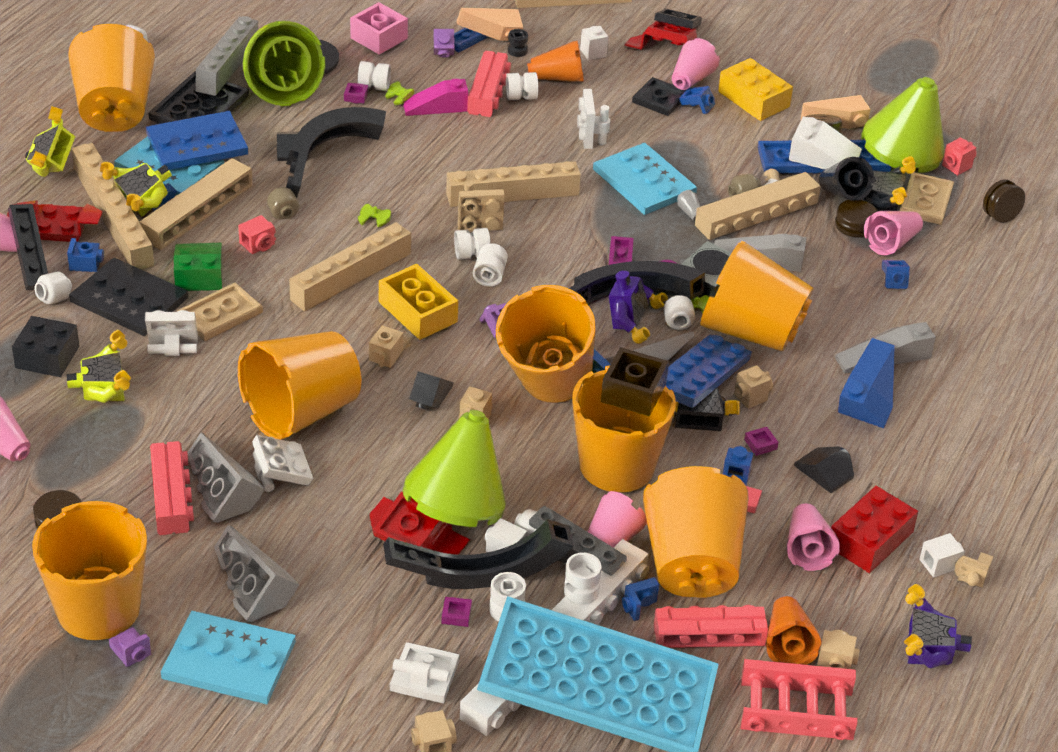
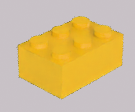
[718,58,793,121]
[379,264,459,340]

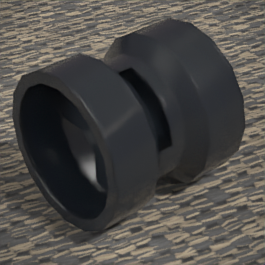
[508,29,528,57]

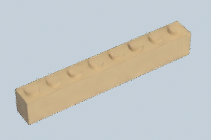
[71,143,154,270]

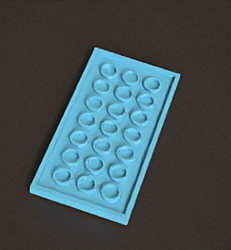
[477,596,719,752]

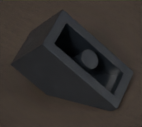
[409,371,454,411]

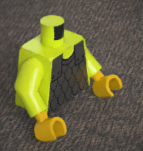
[25,106,75,177]
[100,162,172,217]
[66,330,131,403]

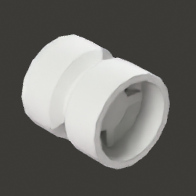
[358,61,391,91]
[506,72,538,101]
[454,228,490,260]
[473,244,508,287]
[564,553,601,604]
[489,572,526,621]

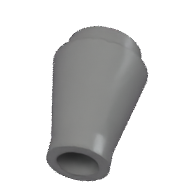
[677,190,701,222]

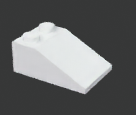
[789,116,862,170]

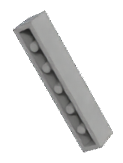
[196,16,258,96]

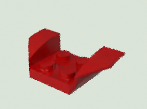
[624,21,697,50]
[7,200,102,242]
[369,491,470,555]

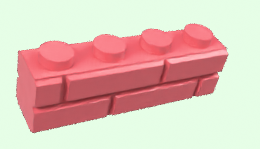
[467,51,511,117]
[150,441,194,535]
[654,605,768,648]

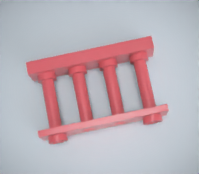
[741,659,857,740]

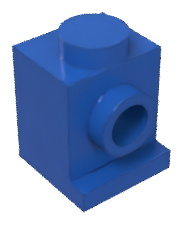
[67,238,104,272]
[723,446,753,486]

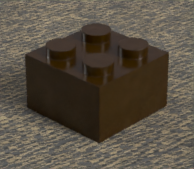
[601,347,669,416]

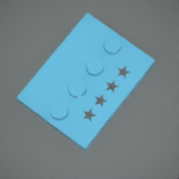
[114,136,224,196]
[593,143,697,215]
[161,611,296,704]

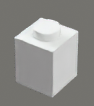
[580,26,608,60]
[484,518,527,553]
[919,533,964,578]

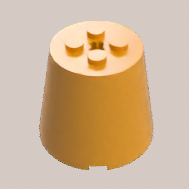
[68,24,155,132]
[700,240,814,352]
[496,285,596,403]
[238,331,362,440]
[572,365,676,492]
[643,466,749,598]
[32,501,147,640]

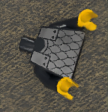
[863,156,916,211]
[675,388,740,431]

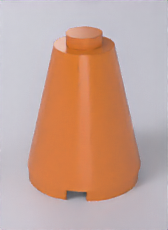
[527,40,584,82]
[766,596,821,665]

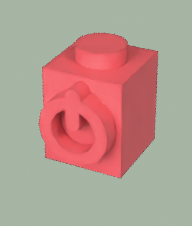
[942,137,977,175]
[238,215,276,254]

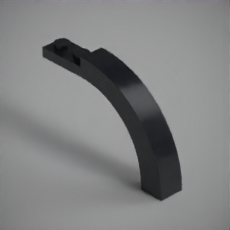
[286,107,386,198]
[569,261,705,304]
[383,519,574,589]

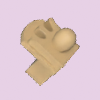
[955,552,993,587]

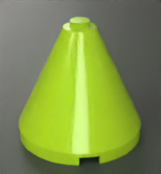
[243,21,325,106]
[861,77,945,173]
[403,410,506,527]

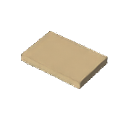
[900,172,954,225]
[177,283,263,341]

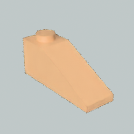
[456,8,523,41]
[800,95,871,129]

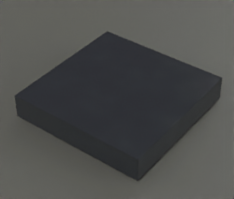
[654,8,702,29]
[632,77,686,116]

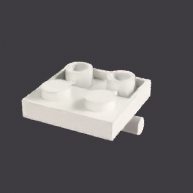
[577,89,610,149]
[145,310,198,356]
[252,435,313,492]
[390,642,459,703]

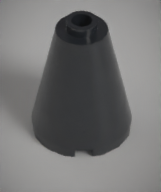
[819,156,874,201]

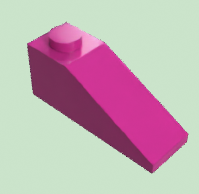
[403,79,468,116]

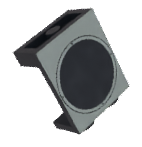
[681,241,731,298]

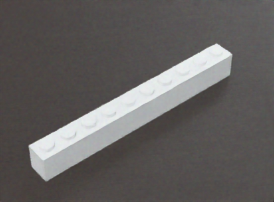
[460,539,649,736]

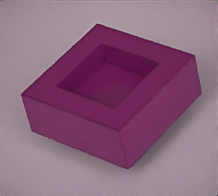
[344,83,368,104]
[744,427,779,456]
[441,597,472,627]

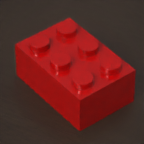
[831,485,919,574]

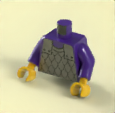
[609,271,668,344]
[904,584,972,669]

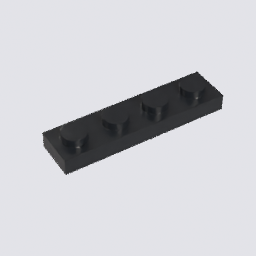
[8,204,48,290]

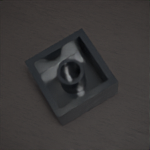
[12,316,80,378]

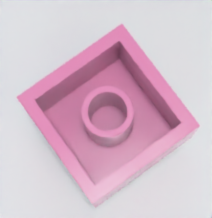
[350,2,408,55]

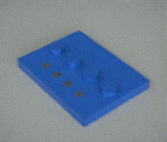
[146,111,248,170]

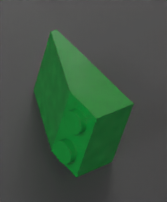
[174,242,222,291]

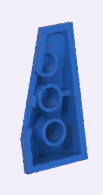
[838,338,895,428]

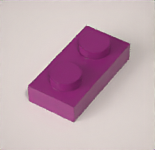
[609,236,634,265]

